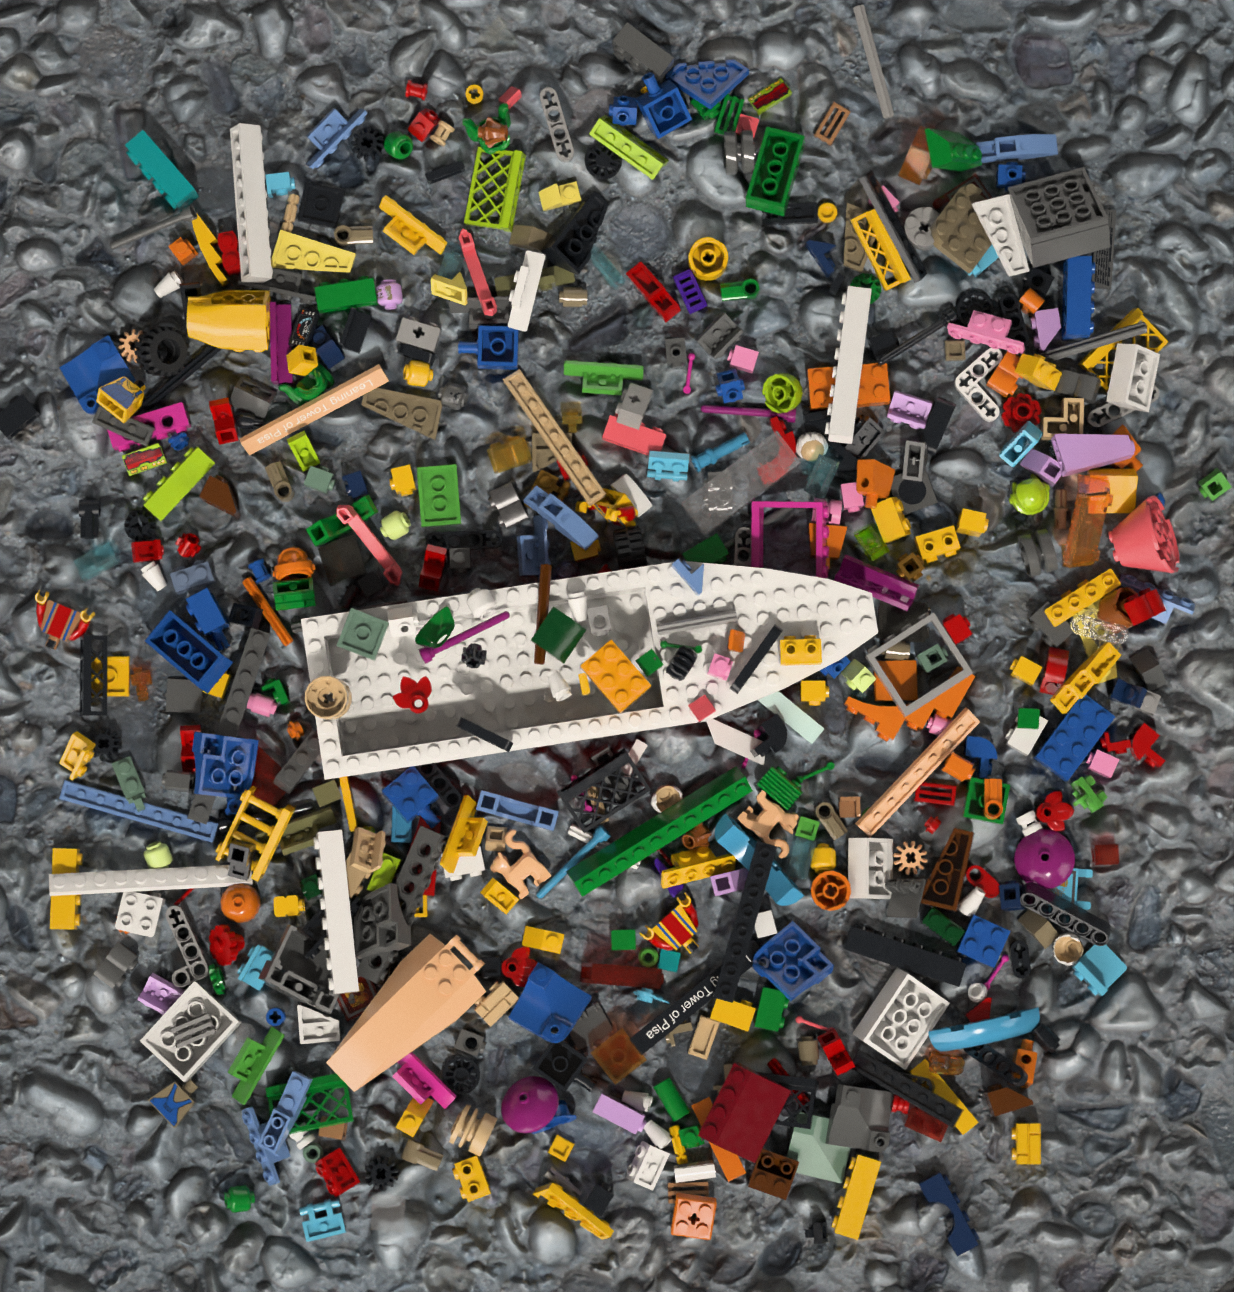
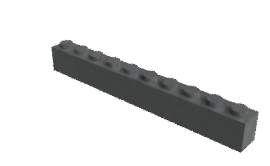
[187,628,270,825]

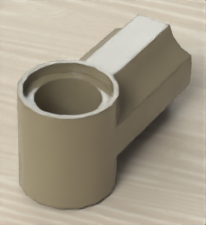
[334,225,373,247]
[265,461,295,502]
[814,802,848,841]
[400,1139,444,1171]

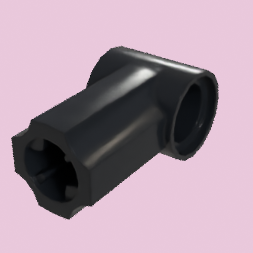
[79,499,101,539]

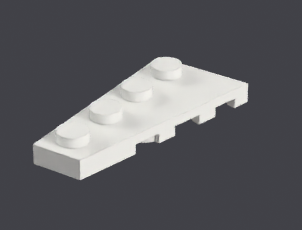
[971,194,1029,277]

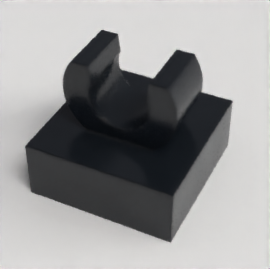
[805,1222,828,1244]

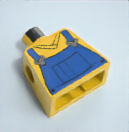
[96,377,146,423]

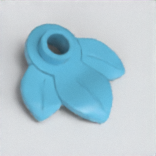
[633,987,670,1005]

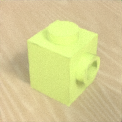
[841,659,876,693]

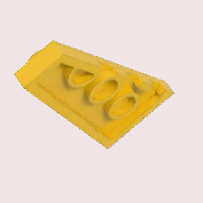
[533,1183,614,1240]

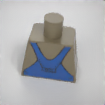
[148,1079,198,1128]

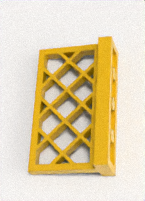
[1078,308,1168,392]

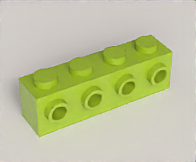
[142,446,215,521]

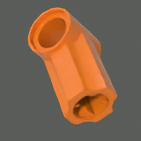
[1019,288,1045,314]
[983,779,1003,820]

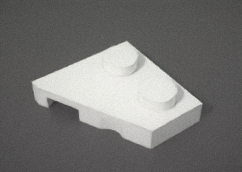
[297,1005,341,1044]

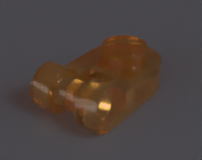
[929,1050,965,1075]

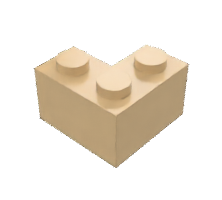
[1041,398,1084,440]

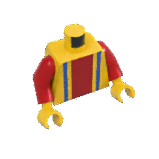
[575,488,638,528]
[639,892,699,954]

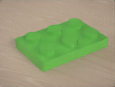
[417,464,461,527]

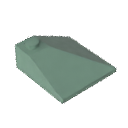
[786,1111,850,1184]

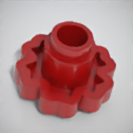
[1001,393,1042,433]
[209,924,245,966]

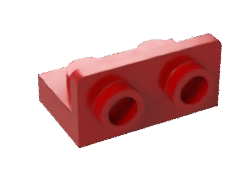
[315,1147,360,1197]

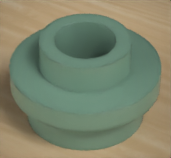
[303,1142,323,1163]

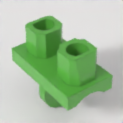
[1070,774,1107,813]

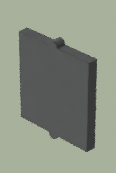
[165,679,204,714]

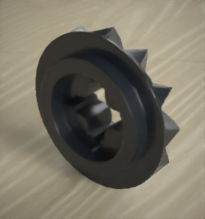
[124,510,156,542]

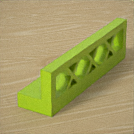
[589,114,669,180]

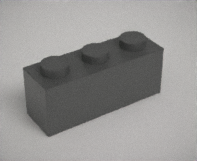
[273,731,321,794]

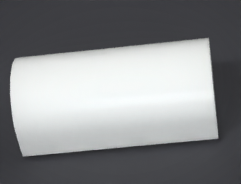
[674,1160,716,1183]

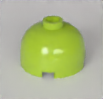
[762,373,803,413]

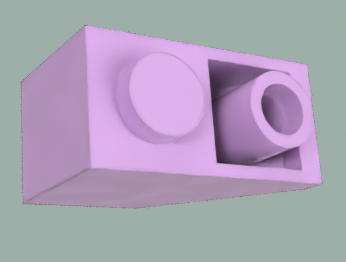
[1030,308,1061,353]
[1020,449,1062,487]
[710,868,748,896]

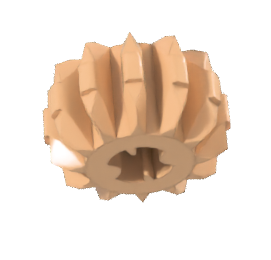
[118,329,144,363]
[893,841,927,875]

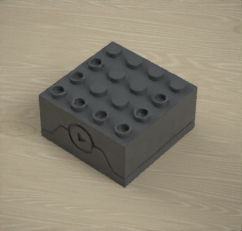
[1008,167,1110,268]

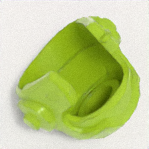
[1008,473,1050,515]

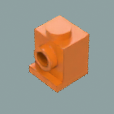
[168,237,199,266]

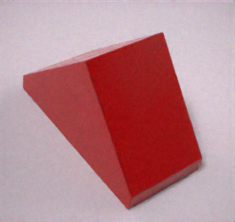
[964,997,992,1023]

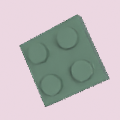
[336,608,389,661]

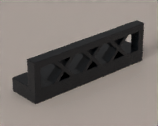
[80,635,107,716]

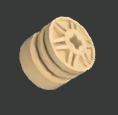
[305,676,352,720]
[449,1104,498,1157]

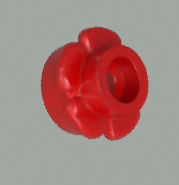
[924,816,942,835]

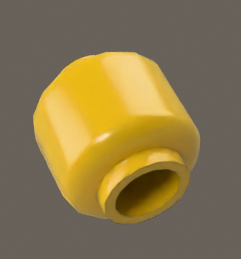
[403,360,433,387]
[810,843,836,874]

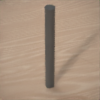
[723,508,793,550]

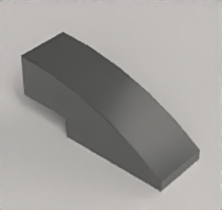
[589,744,638,806]

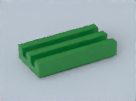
[714,94,745,135]

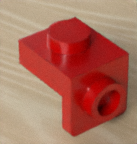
[407,108,441,142]
[131,539,164,563]
[1099,731,1131,755]

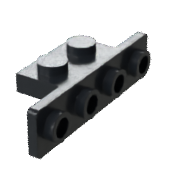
[302,896,360,961]

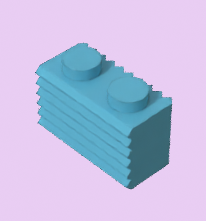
[999,421,1043,467]

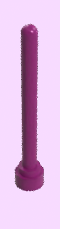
[701,405,796,423]
[418,611,510,664]

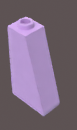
[1051,434,1135,477]

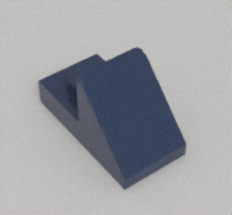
[805,240,837,278]
[311,326,345,369]
[1109,678,1147,708]

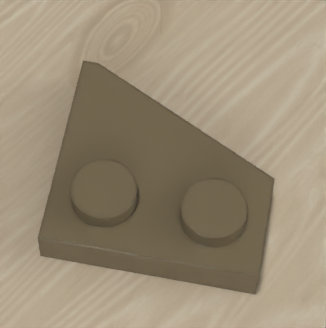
[532,433,572,472]

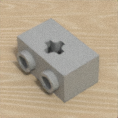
[396,316,442,354]
[615,383,653,430]

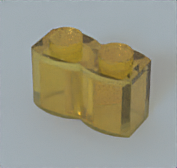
[487,435,532,474]

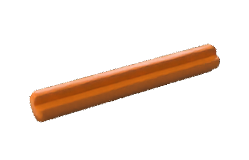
[242,577,293,646]

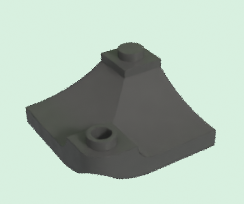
[354,883,412,959]
[826,1084,894,1152]

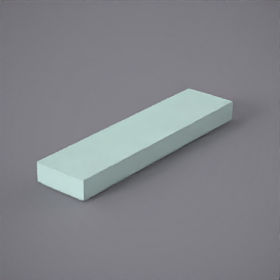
[758,691,824,744]

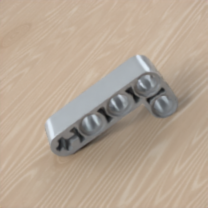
[166,906,209,987]

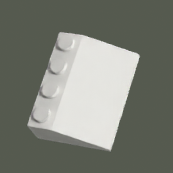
[852,967,950,1070]
[140,981,242,1082]

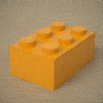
[580,640,651,714]

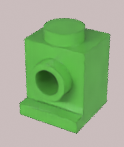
[1198,467,1232,501]

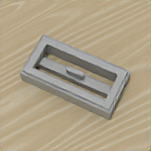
[171,1014,217,1048]

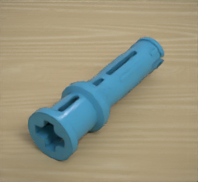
[690,432,750,472]

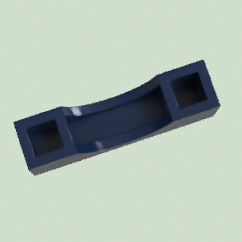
[918,1172,980,1257]

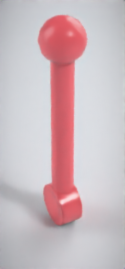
[795,1015,833,1032]

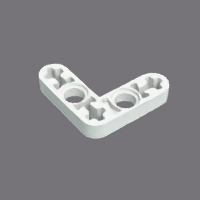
[954,348,1003,422]

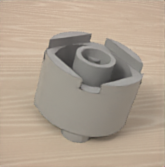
[903,207,940,251]

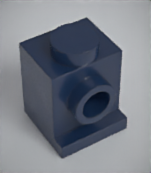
[342,470,369,503]
[999,880,1025,912]

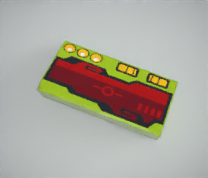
[748,78,792,116]
[122,443,167,476]

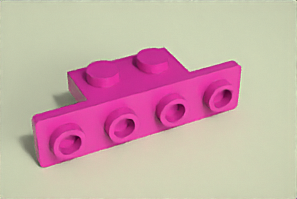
[392,1052,457,1109]

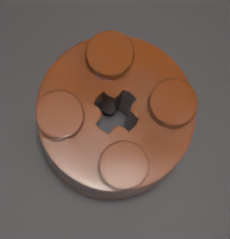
[1097,587,1136,634]

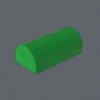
[653,1077,691,1122]

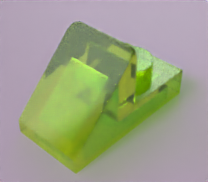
[854,525,890,561]

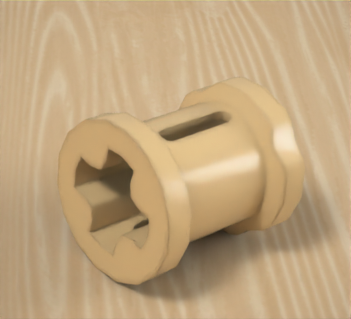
[429,120,455,147]

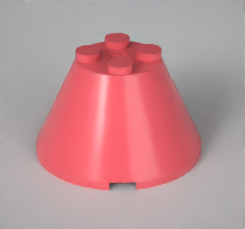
[1108,495,1180,573]

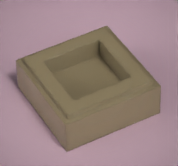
[944,340,966,361]

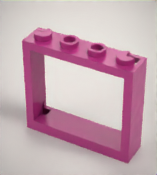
[751,501,829,579]

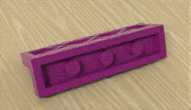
[270,302,293,385]
[834,555,919,611]

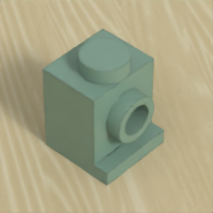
[916,644,948,674]

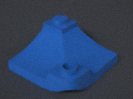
[59,335,136,415]
[192,732,259,798]
[752,921,834,1001]
[508,962,592,1043]

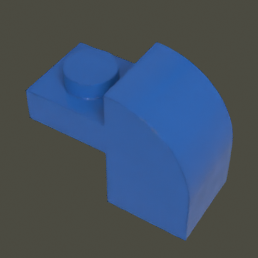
[964,736,997,779]

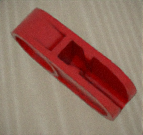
[965,865,1000,898]

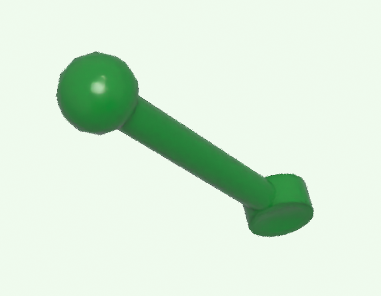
[660,640,702,654]
[796,762,834,784]

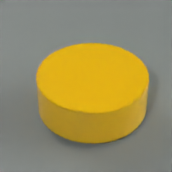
[818,202,837,223]

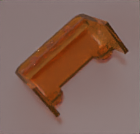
[1061,474,1113,568]

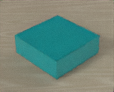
[657,949,681,972]

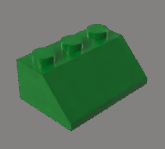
[925,128,982,171]

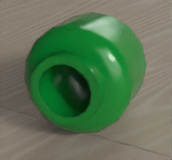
[384,131,413,159]
[224,1185,255,1213]

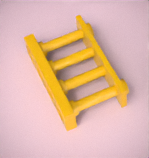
[215,786,295,882]

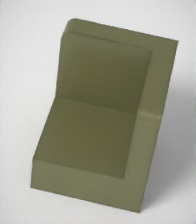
[312,779,342,808]

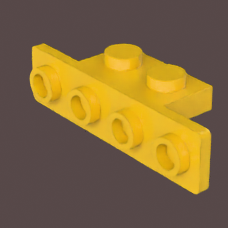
[379,195,447,255]
[1044,569,1121,627]
[440,795,488,873]
[661,847,736,889]

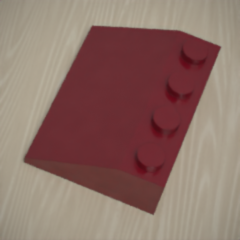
[698,1062,792,1163]

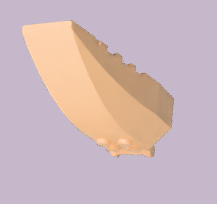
[326,934,486,1092]

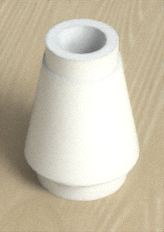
[154,270,184,298]
[140,561,167,592]
[567,591,587,622]
[547,669,572,701]
[958,886,986,917]
[622,1090,653,1113]
[643,1120,672,1150]

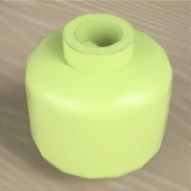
[380,511,411,540]
[143,841,173,869]

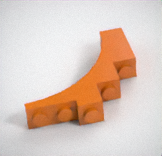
[844,666,975,742]

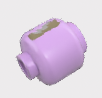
[376,280,403,310]

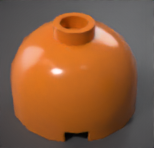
[810,871,851,911]
[220,884,261,923]

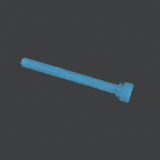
[536,825,611,899]

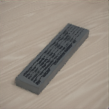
[1091,209,1116,290]

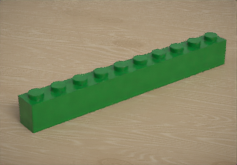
[566,766,753,897]

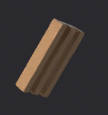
[814,102,851,146]
[668,1182,709,1203]

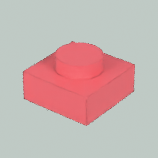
[735,114,759,139]

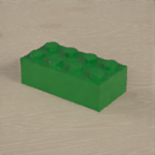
[745,127,805,216]

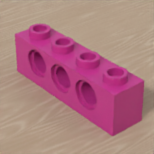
[107,402,191,452]

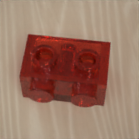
[902,1106,949,1142]

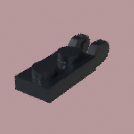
[762,202,818,225]

